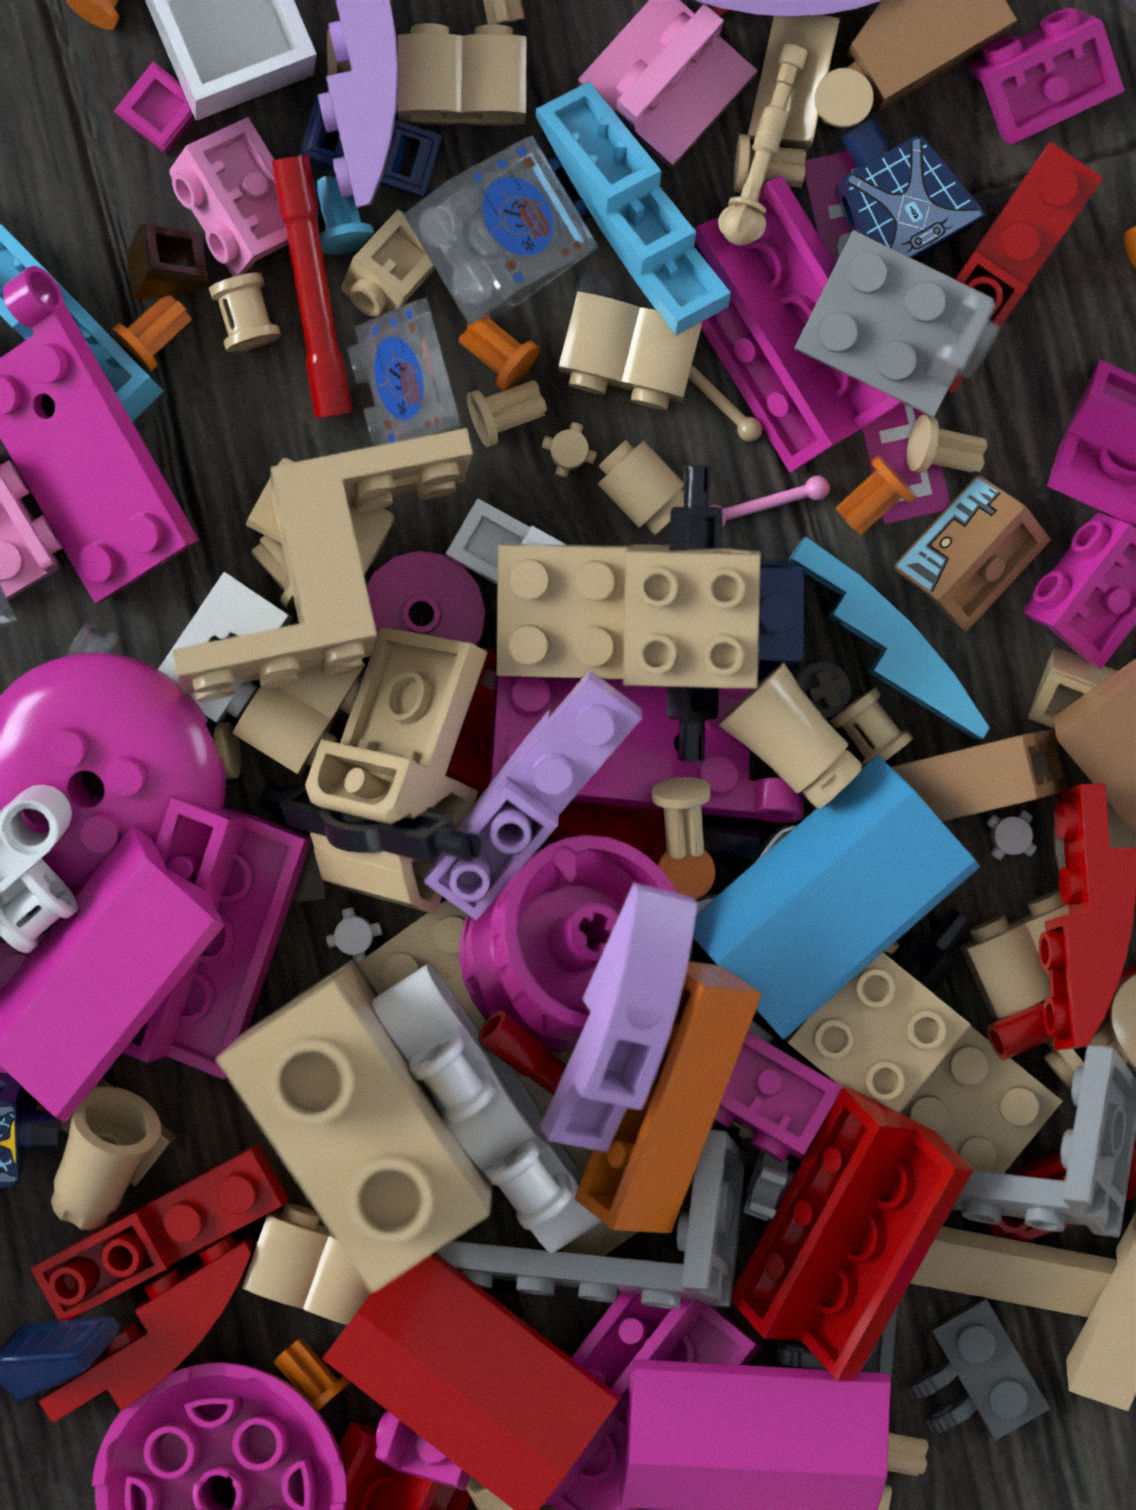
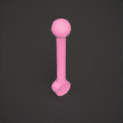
[710,475,830,527]

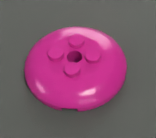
[0,652,226,897]
[92,1362,347,1510]

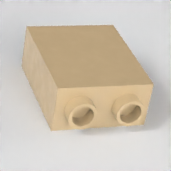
[216,958,492,1293]

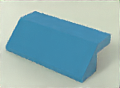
[693,755,980,1040]

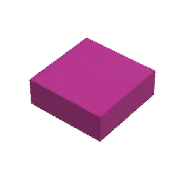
[114,61,195,155]

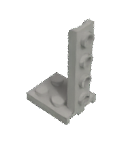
[794,230,1000,418]
[952,1045,1136,1237]
[437,1130,748,1309]

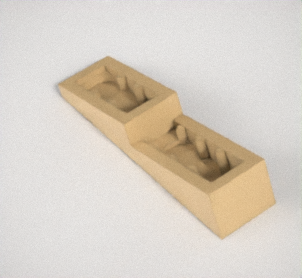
[1066,1213,1136,1411]

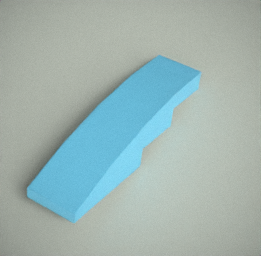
[536,81,731,336]
[788,537,990,739]

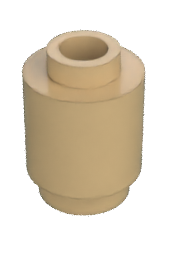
[598,440,684,535]

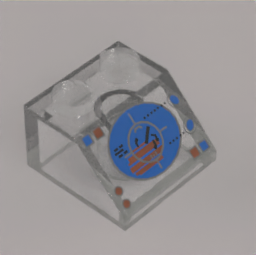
[403,136,599,325]
[347,298,462,446]

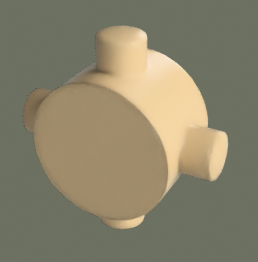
[542,422,597,478]

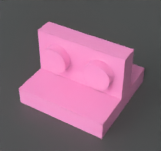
[577,0,758,170]

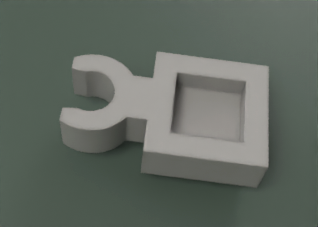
[742,1151,796,1221]

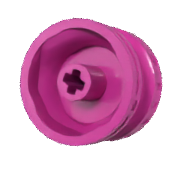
[459,835,677,1053]

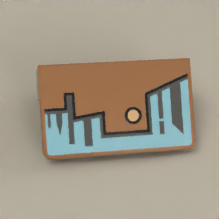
[894,476,1051,633]

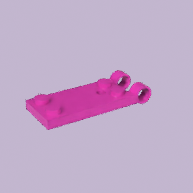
[0,266,199,604]
[488,669,807,823]

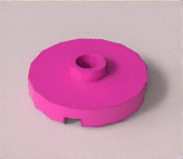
[366,551,486,646]

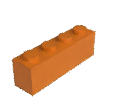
[574,961,762,1233]

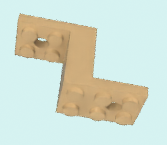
[172,428,473,702]

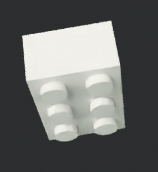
[145,0,317,121]

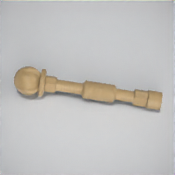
[718,44,808,246]

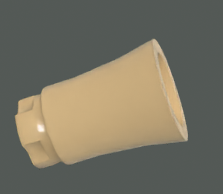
[718,662,862,809]
[51,1087,161,1230]

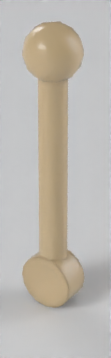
[689,365,762,442]

